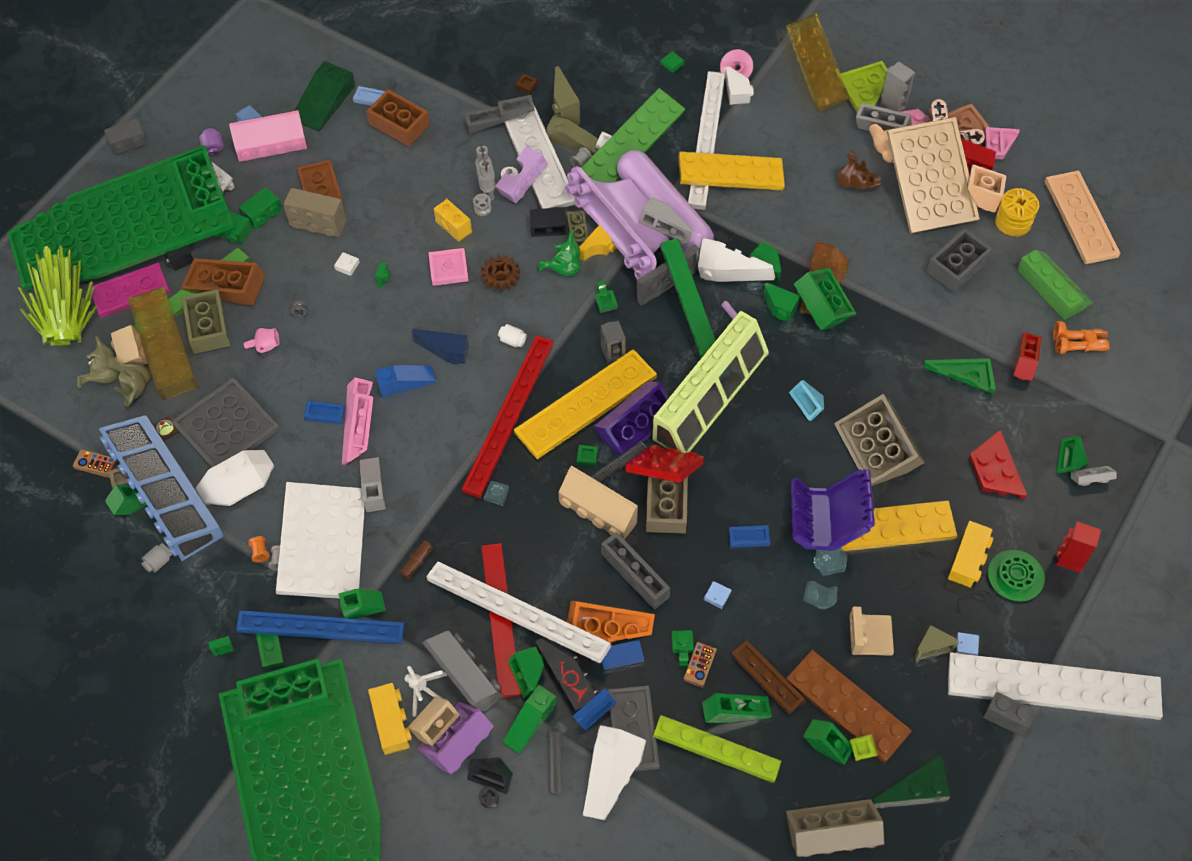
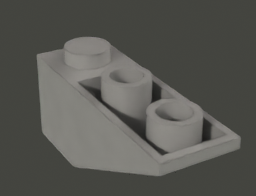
[359,457,386,512]

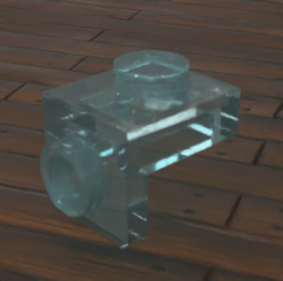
[803,580,838,610]

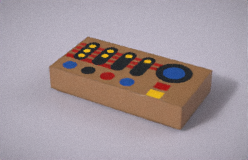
[73,450,118,478]
[683,642,717,688]

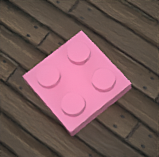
[428,248,468,286]

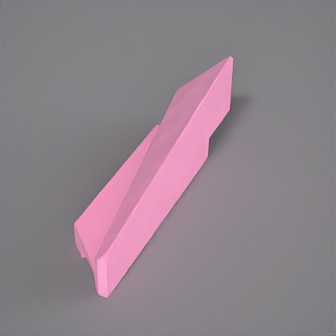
[342,378,373,465]

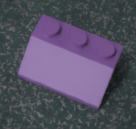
[417,701,494,774]

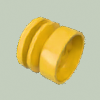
[995,188,1039,236]

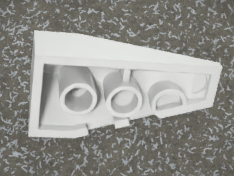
[698,238,775,282]
[583,726,646,820]

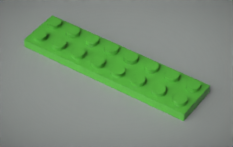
[581,88,685,183]

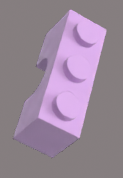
[495,146,548,204]

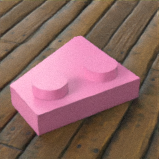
[985,127,1019,160]

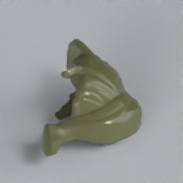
[77,336,120,388]
[108,355,151,407]

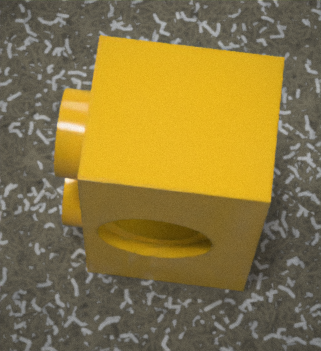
[434,199,472,242]

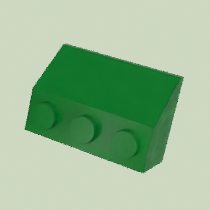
[794,268,857,330]

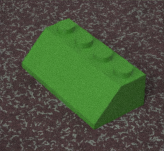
[1017,250,1093,321]

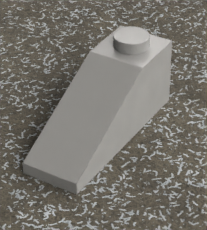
[639,197,693,245]

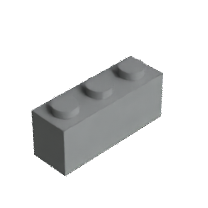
[880,62,915,112]
[856,103,912,131]

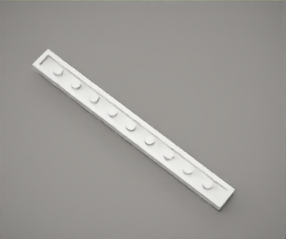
[688,72,725,210]
[427,562,611,663]

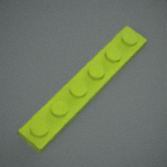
[653,715,781,783]

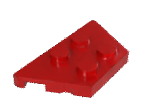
[969,431,1027,499]

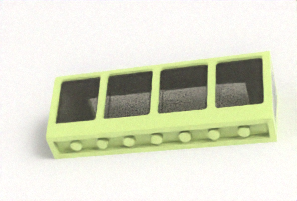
[653,311,769,453]

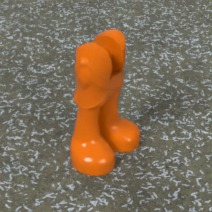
[1053,321,1110,354]

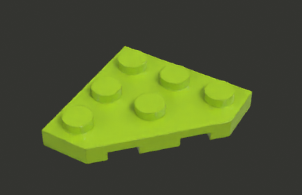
[836,61,888,113]

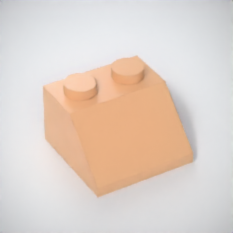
[968,165,1006,213]

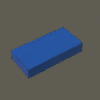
[304,401,346,424]
[729,525,770,548]
[602,640,644,670]
[573,689,617,730]

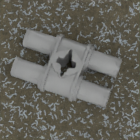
[475,146,495,201]

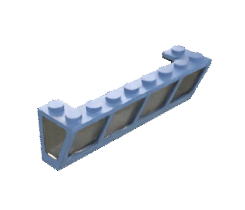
[99,415,224,561]

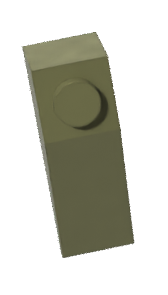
[547,115,598,155]

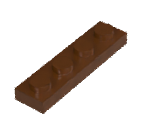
[731,640,805,715]

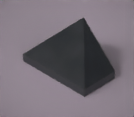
[467,757,513,794]

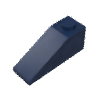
[412,329,469,364]

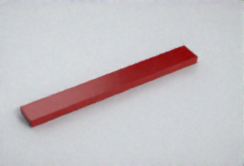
[481,543,521,699]

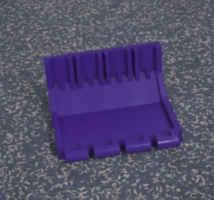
[791,469,875,551]

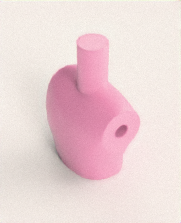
[243,328,280,353]

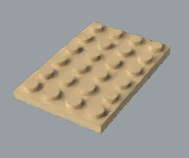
[886,117,980,234]

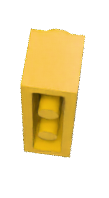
[948,521,993,588]
[368,683,412,755]

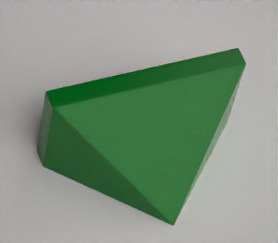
[1057,436,1088,474]

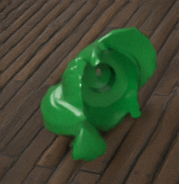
[537,229,581,277]

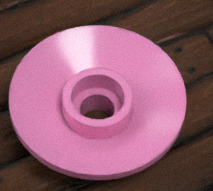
[720,50,753,78]

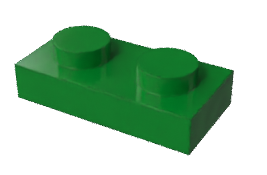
[256,634,284,670]

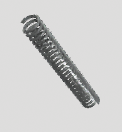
[591,442,647,483]

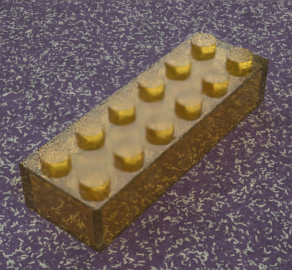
[786,13,850,112]
[128,287,199,400]

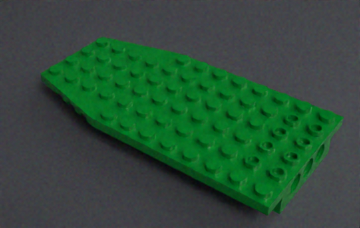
[7,145,235,291]
[219,658,381,861]

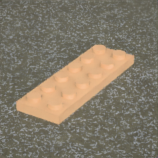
[1045,171,1120,264]

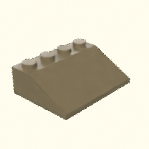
[834,394,925,486]

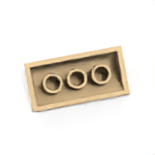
[559,466,638,540]

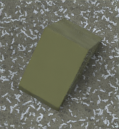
[915,625,959,660]

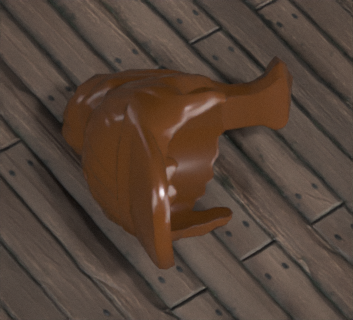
[837,151,882,190]

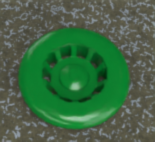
[988,550,1045,602]

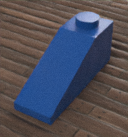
[375,365,437,397]

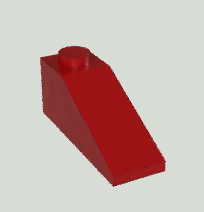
[1013,332,1042,381]

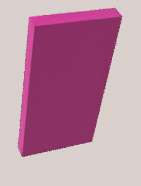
[91,263,171,318]

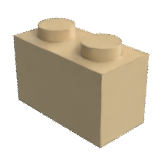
[111,325,148,365]
[408,696,460,746]

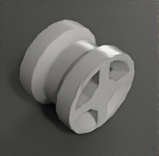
[473,194,491,216]

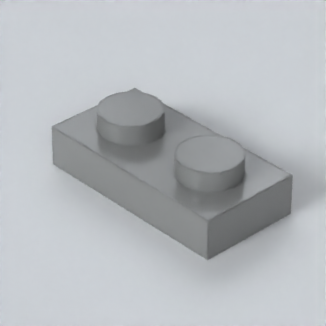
[1071,466,1117,486]

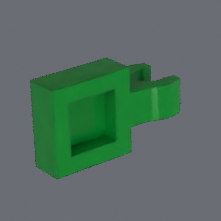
[595,281,618,313]
[672,630,694,666]

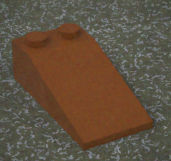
[181,258,266,305]

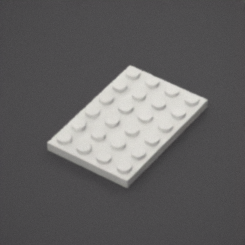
[276,482,365,599]

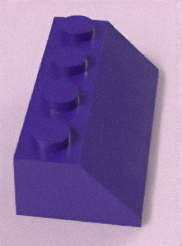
[594,381,669,459]

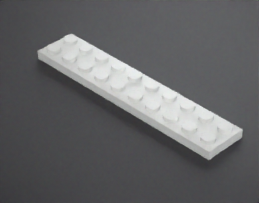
[948,653,1163,720]

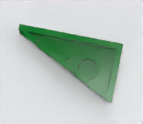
[924,359,996,393]

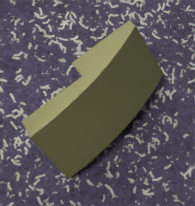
[567,210,588,243]

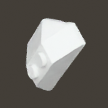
[195,450,274,506]

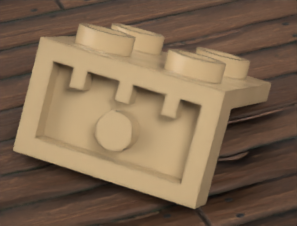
[850,607,894,655]

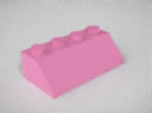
[229,111,307,162]

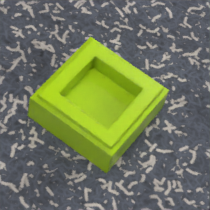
[850,734,878,761]

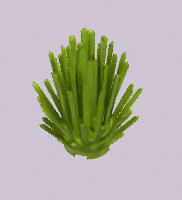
[18,246,98,346]

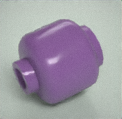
[199,128,224,156]

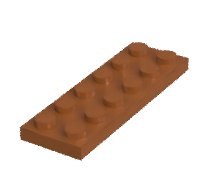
[786,650,912,764]

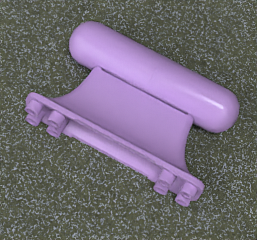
[564,150,714,280]

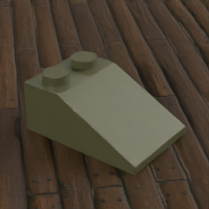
[552,66,580,125]

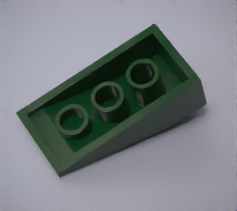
[294,61,355,132]

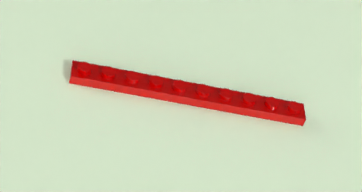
[462,335,554,499]

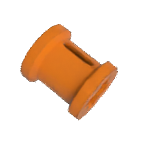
[248,536,270,562]

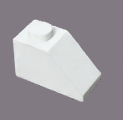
[725,67,753,105]

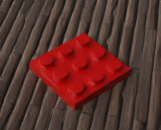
[626,445,704,483]

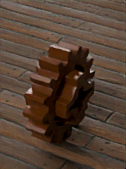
[481,255,520,292]

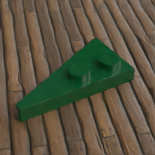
[873,756,950,806]

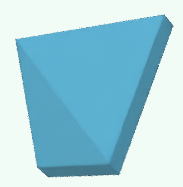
[789,380,824,421]

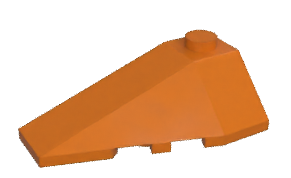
[567,601,655,642]

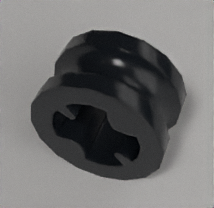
[479,786,499,809]

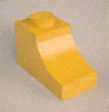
[579,225,617,261]

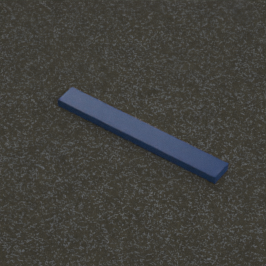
[236,610,404,644]

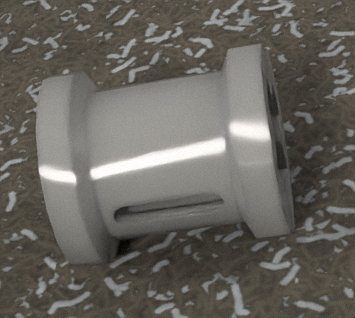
[569,147,592,168]
[268,545,280,571]

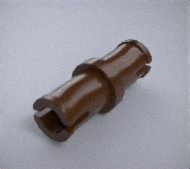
[399,541,434,580]

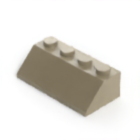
[786,799,884,857]

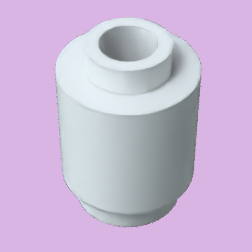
[498,324,527,348]

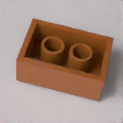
[366,89,430,146]

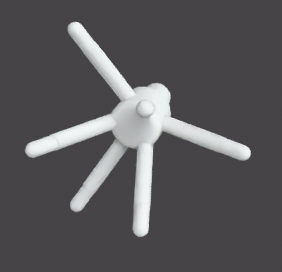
[405,666,447,717]

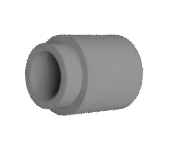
[141,543,173,573]

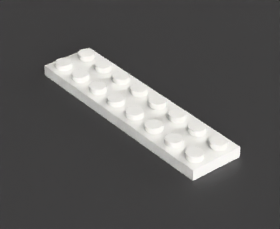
[504,106,575,209]

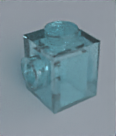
[814,547,847,576]

